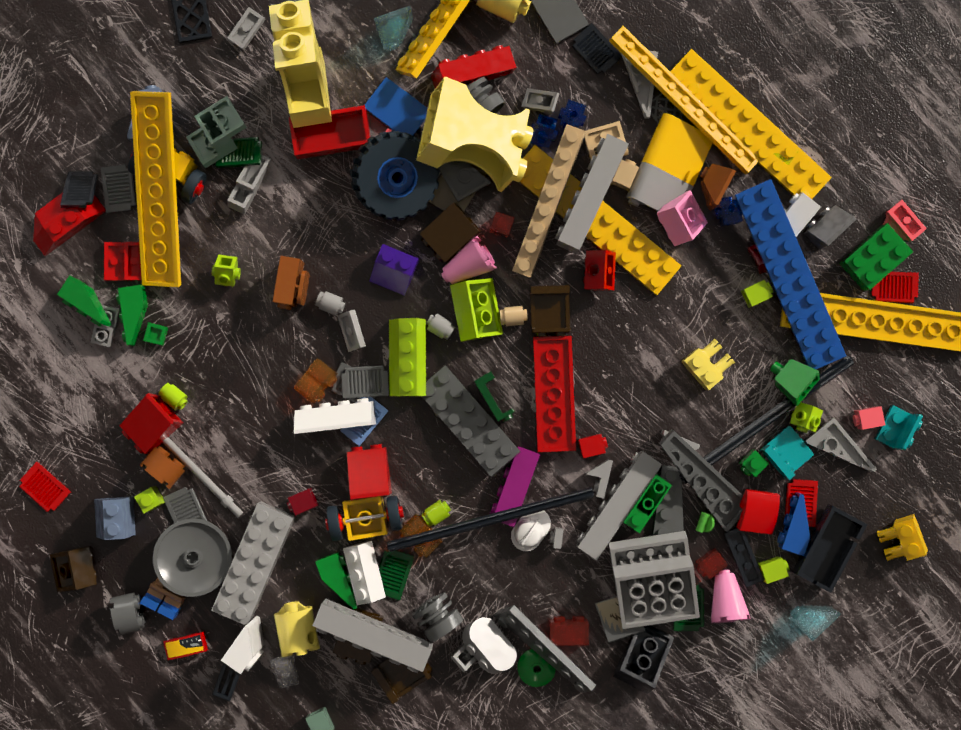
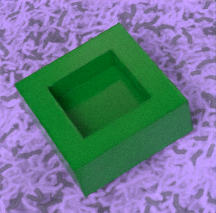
[143,322,168,346]

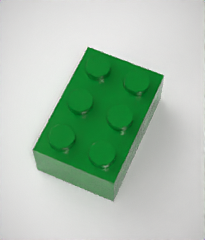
[839,223,913,292]

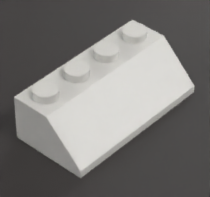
[294,398,376,434]
[221,616,264,674]

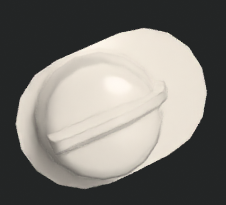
[511,511,551,551]

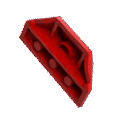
[33,193,106,256]

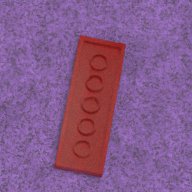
[533,336,576,452]

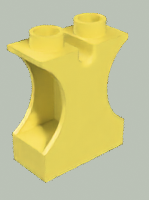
[269,0,332,128]
[416,77,533,192]

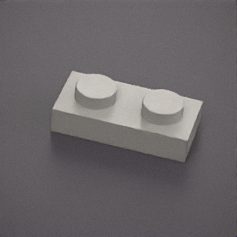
[227,7,265,50]
[338,310,366,352]

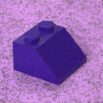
[369,244,419,296]

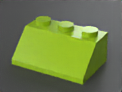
[450,278,503,342]

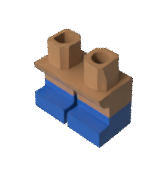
[140,578,186,620]

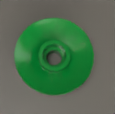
[517,649,556,687]

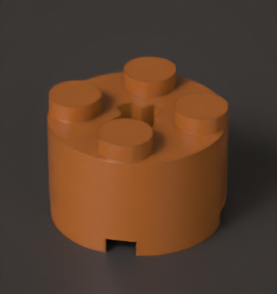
[140,446,185,489]

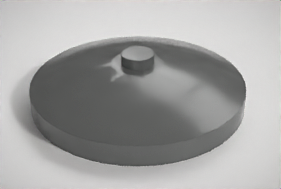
[153,519,232,597]

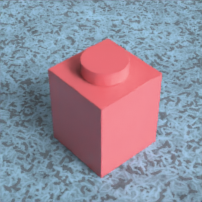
[853,406,885,430]

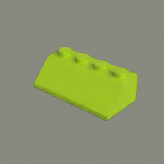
[389,318,426,396]

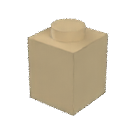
[611,159,639,191]

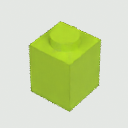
[741,280,773,308]
[134,486,165,514]
[757,556,790,584]

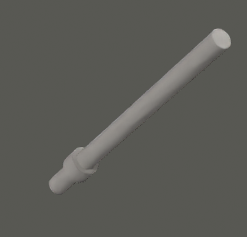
[163,437,243,518]

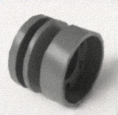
[467,77,506,114]
[412,592,464,643]

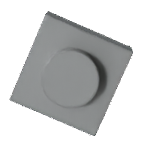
[550,527,563,549]

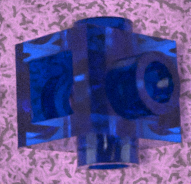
[558,99,587,129]
[531,114,558,148]
[715,196,743,227]

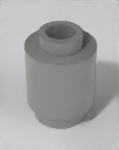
[315,291,345,316]
[426,314,455,340]

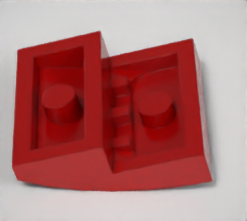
[104,242,142,281]
[736,489,780,534]

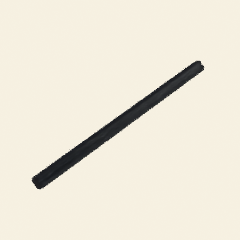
[679,356,854,484]
[387,487,594,552]

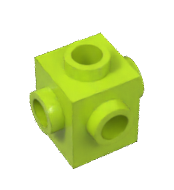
[212,255,241,287]
[790,402,823,433]

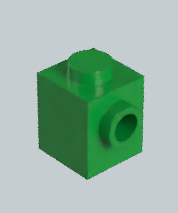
[738,449,769,477]

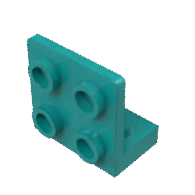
[874,405,923,450]
[760,426,814,480]

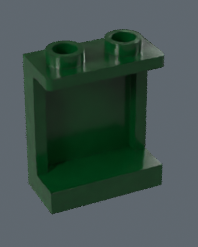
[474,371,515,423]

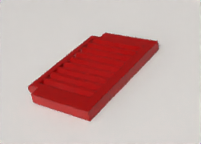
[871,272,919,303]
[19,462,71,513]
[785,479,818,527]

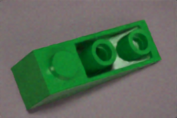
[57,275,111,327]
[116,285,148,346]
[623,474,672,533]
[315,552,359,609]

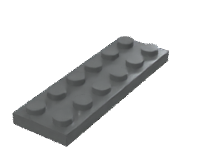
[422,365,520,477]

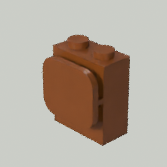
[273,256,310,310]

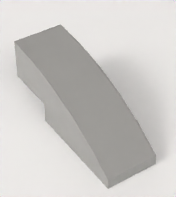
[227,155,271,215]

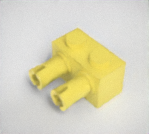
[681,339,735,390]

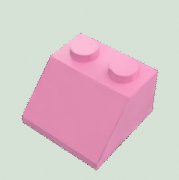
[657,190,708,246]

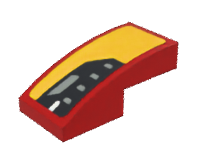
[163,632,208,660]

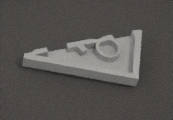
[621,51,658,119]
[804,417,877,472]

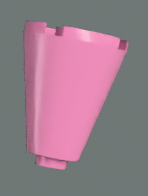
[441,236,497,284]
[711,570,750,623]

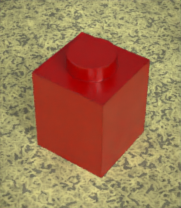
[578,434,608,458]

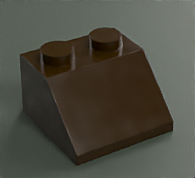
[50,546,97,592]

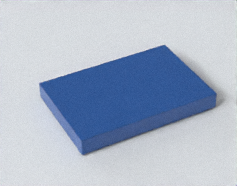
[365,77,428,136]

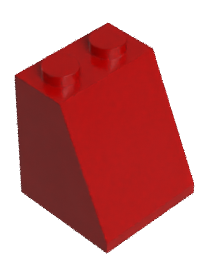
[119,393,183,454]
[347,444,392,500]

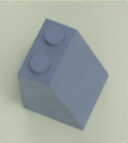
[94,496,136,540]

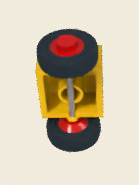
[128,149,206,204]
[325,496,404,541]

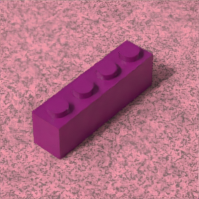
[490,446,540,527]

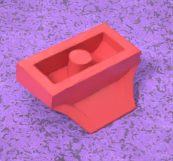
[883,200,927,242]

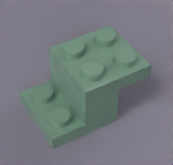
[186,96,247,168]

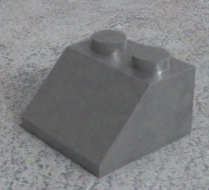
[803,205,856,250]

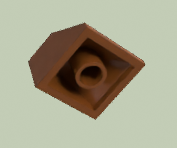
[700,163,736,211]

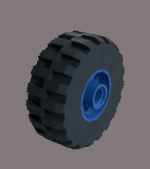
[350,131,440,220]

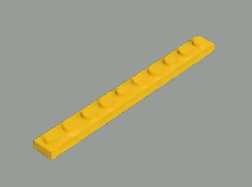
[609,26,760,175]

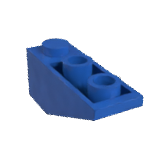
[777,492,810,556]

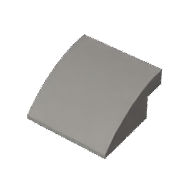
[609,531,700,629]

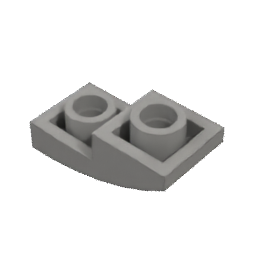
[91,305,121,347]

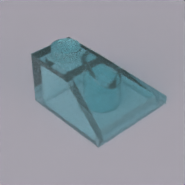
[374,6,413,50]
[788,605,841,641]

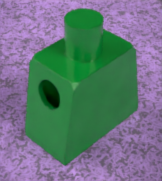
[770,359,820,406]

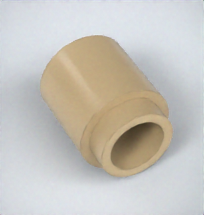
[500,306,528,326]

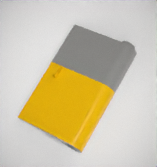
[626,113,712,211]

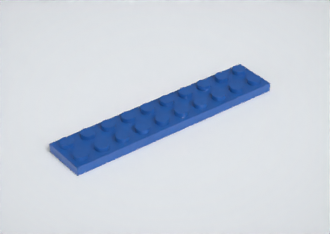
[734,179,846,369]

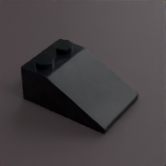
[613,625,674,694]

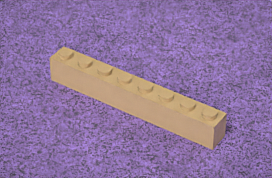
[512,124,586,277]

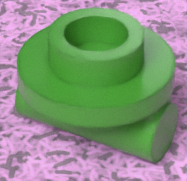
[696,512,715,533]

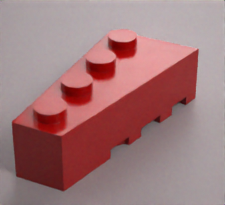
[431,45,517,89]

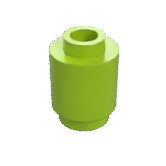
[158,383,188,411]
[421,500,451,527]

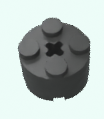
[110,592,146,636]

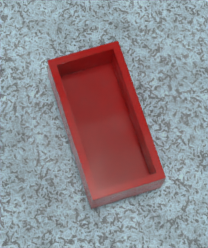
[288,105,371,159]

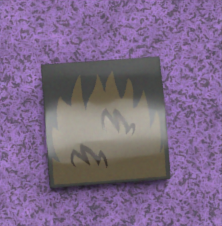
[595,596,645,643]

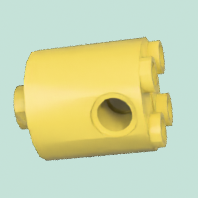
[476,0,531,23]
[274,601,320,657]

